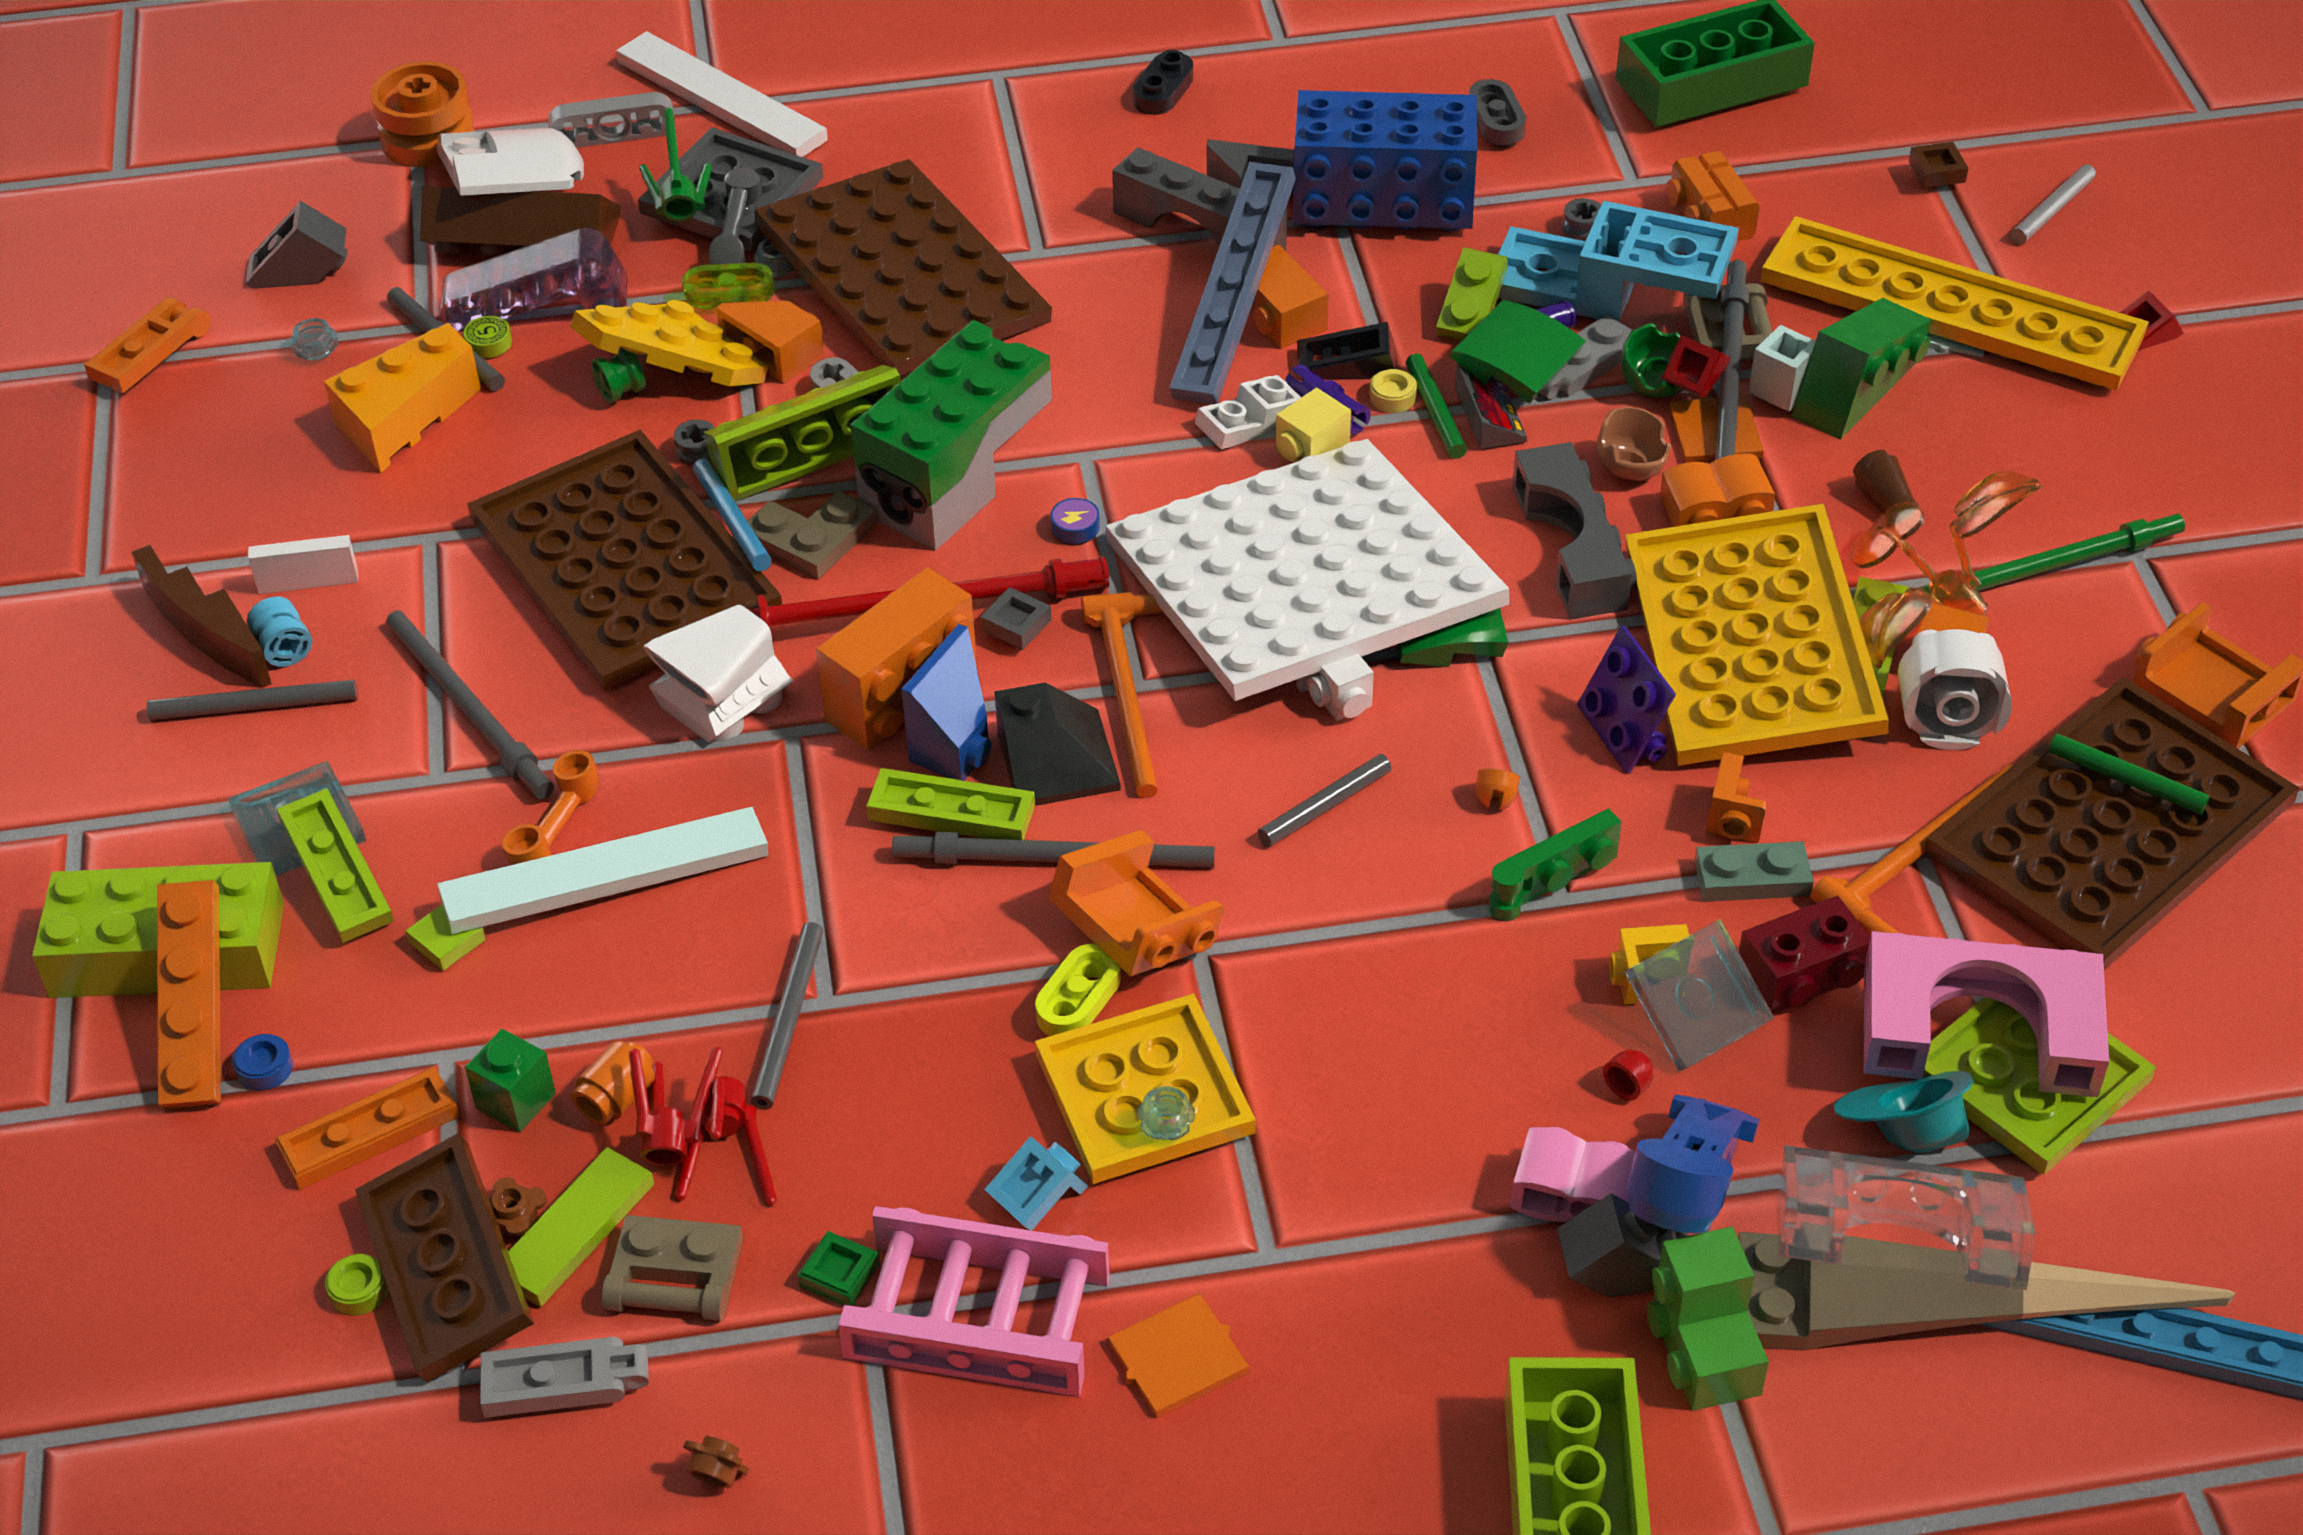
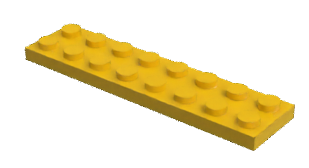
[1760,216,2149,391]

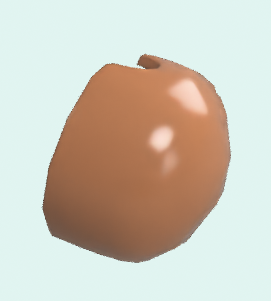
[1596,406,1671,481]

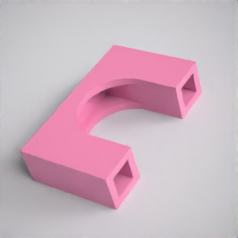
[1864,931,2109,1097]

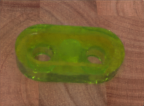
[682,263,775,309]

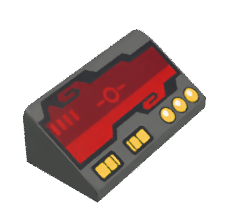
[1455,363,1527,449]

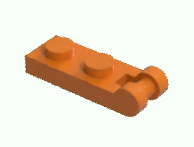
[84,297,211,393]

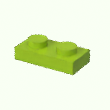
[1436,247,1508,341]

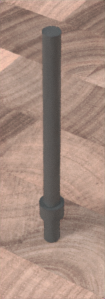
[1715,260,1750,460]
[386,610,554,799]
[892,832,1215,868]

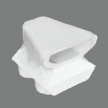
[643,605,793,743]

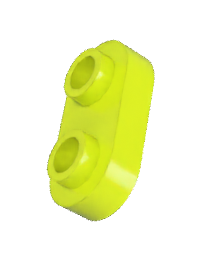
[1035,943,1121,1036]

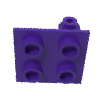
[1577,625,1676,773]

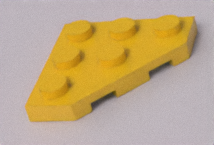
[570,300,769,386]

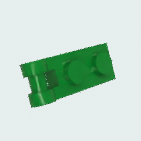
[1489,808,1622,921]

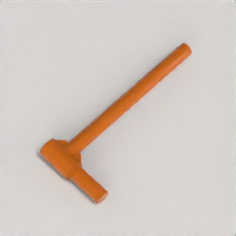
[1081,592,1164,798]
[1810,764,2015,937]

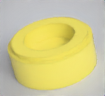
[1369,369,1417,413]

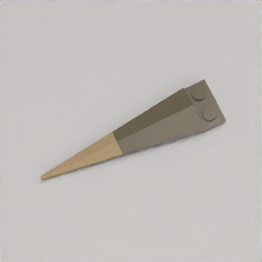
[1738,1229,2236,1350]

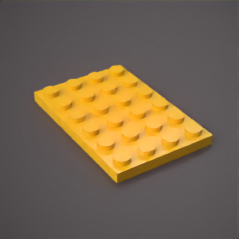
[1625,503,1889,766]

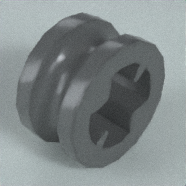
[1562,198,1601,241]
[674,419,715,465]

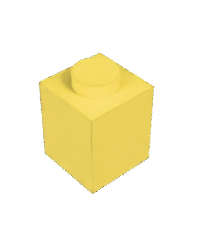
[1276,387,1351,463]

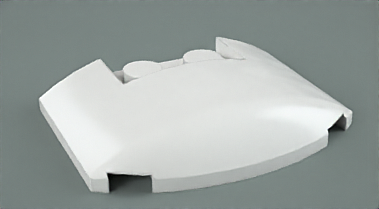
[436,128,584,196]

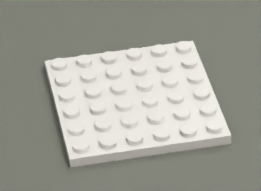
[1106,439,1509,701]

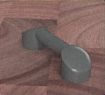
[708,168,762,281]

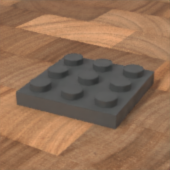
[638,127,824,252]

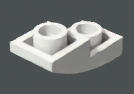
[1195,375,1301,450]

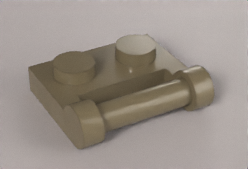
[1683,283,1773,359]
[602,1215,743,1321]

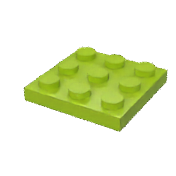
[1916,997,2156,1176]

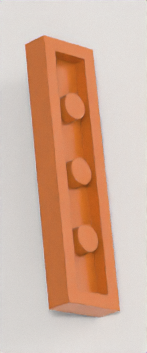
[157,880,221,1109]

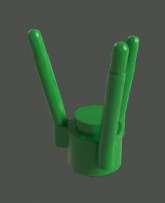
[639,108,712,222]

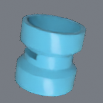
[246,596,313,667]

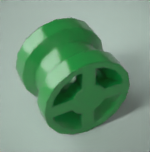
[591,348,646,404]

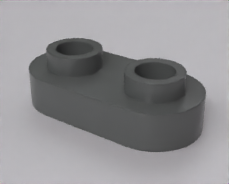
[1469,79,1526,147]

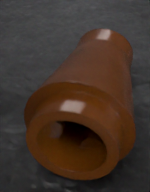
[1853,450,1919,523]

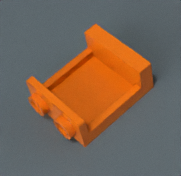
[2133,602,2303,749]
[1048,829,1224,977]

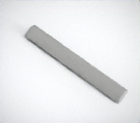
[2010,164,2096,245]

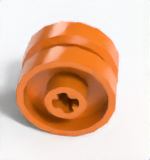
[370,61,475,168]

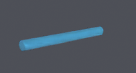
[693,459,772,571]

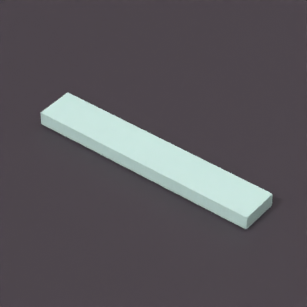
[437,807,768,934]

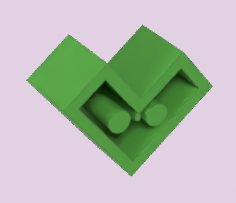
[1646,1226,1769,1411]

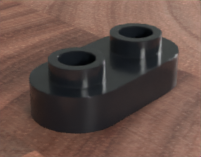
[1133,50,1193,115]

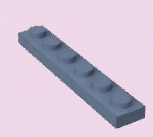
[1170,162,1296,404]

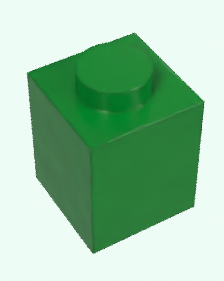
[465,1028,556,1132]

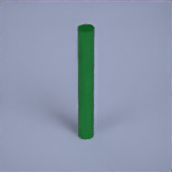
[1406,354,1467,459]
[2048,733,2210,815]

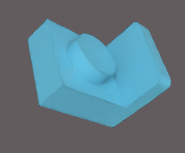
[984,1136,1088,1231]

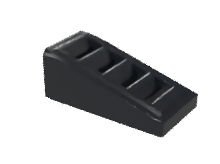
[1297,322,1397,379]

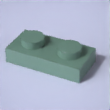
[1694,841,1814,902]

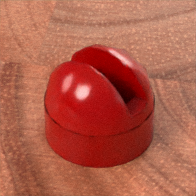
[1603,1049,1653,1100]

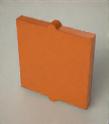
[1668,395,1764,463]
[1108,1293,1249,1418]

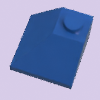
[902,624,991,781]

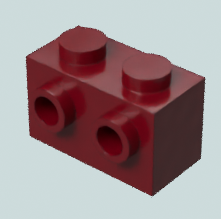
[1736,895,1870,1013]

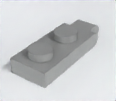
[1540,314,1632,400]
[480,1337,649,1418]

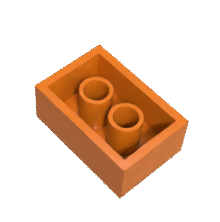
[816,567,977,751]

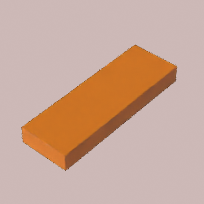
[274,1066,460,1190]

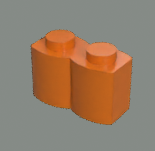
[1660,454,1775,527]

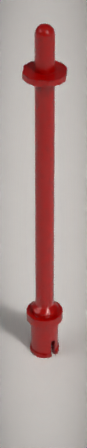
[748,556,1109,631]

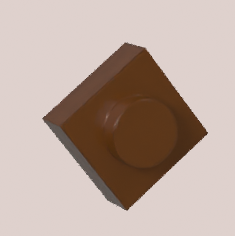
[1908,142,1969,188]

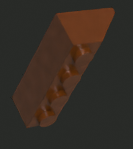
[420,186,621,261]

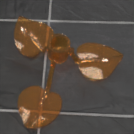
[1849,471,2043,669]

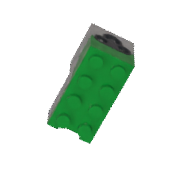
[851,320,1052,551]

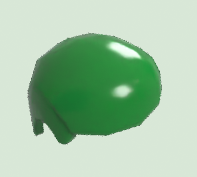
[1621,323,1684,399]

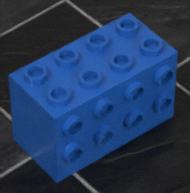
[1293,90,1477,231]

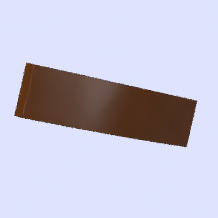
[131,545,272,688]

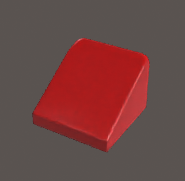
[2120,290,2184,350]
[1661,335,1731,398]

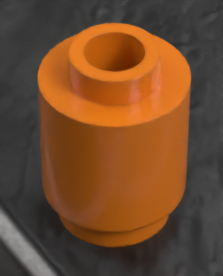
[571,1041,655,1125]

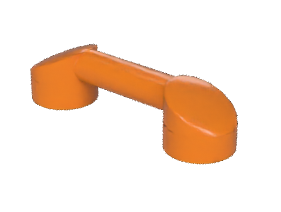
[502,750,599,864]

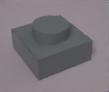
[980,587,1051,650]

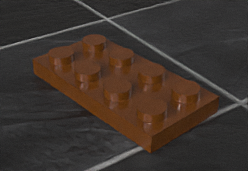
[355,1133,534,1383]

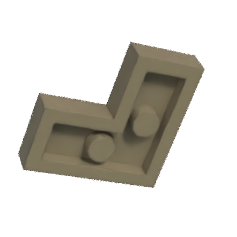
[748,491,878,580]

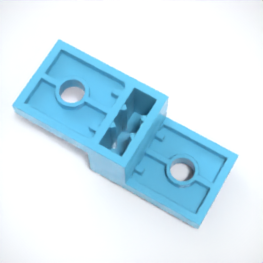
[1498,201,1739,322]

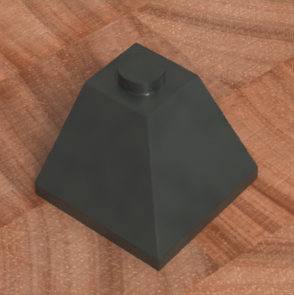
[994,682,1121,806]

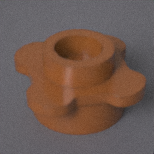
[489,1177,547,1238]
[683,1436,749,1489]

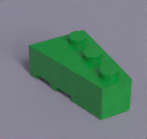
[1792,298,1932,440]

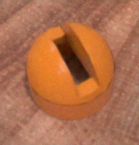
[1475,768,1520,810]

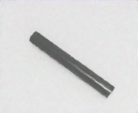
[1257,754,1392,847]

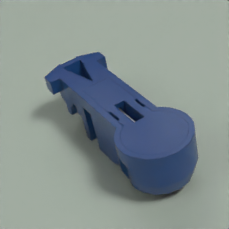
[1627,1094,1760,1234]

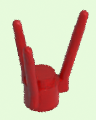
[629,1046,723,1167]
[675,1076,777,1206]

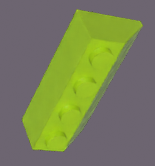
[704,365,901,501]

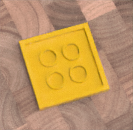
[1035,993,1256,1184]

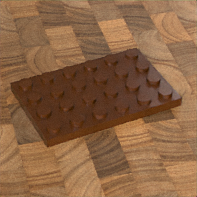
[755,159,1052,376]
[467,429,782,691]
[1925,677,2299,970]

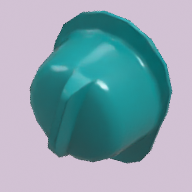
[1834,1071,1974,1153]

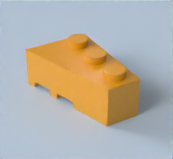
[324,323,481,473]

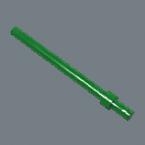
[1909,513,2185,609]

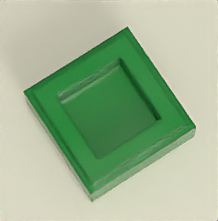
[797,1231,880,1306]

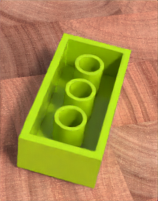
[32,862,284,998]
[1504,1357,1651,1535]

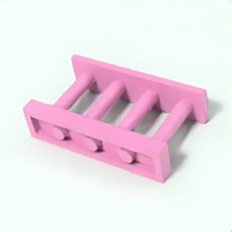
[838,1206,1110,1397]

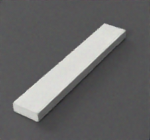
[616,31,828,157]

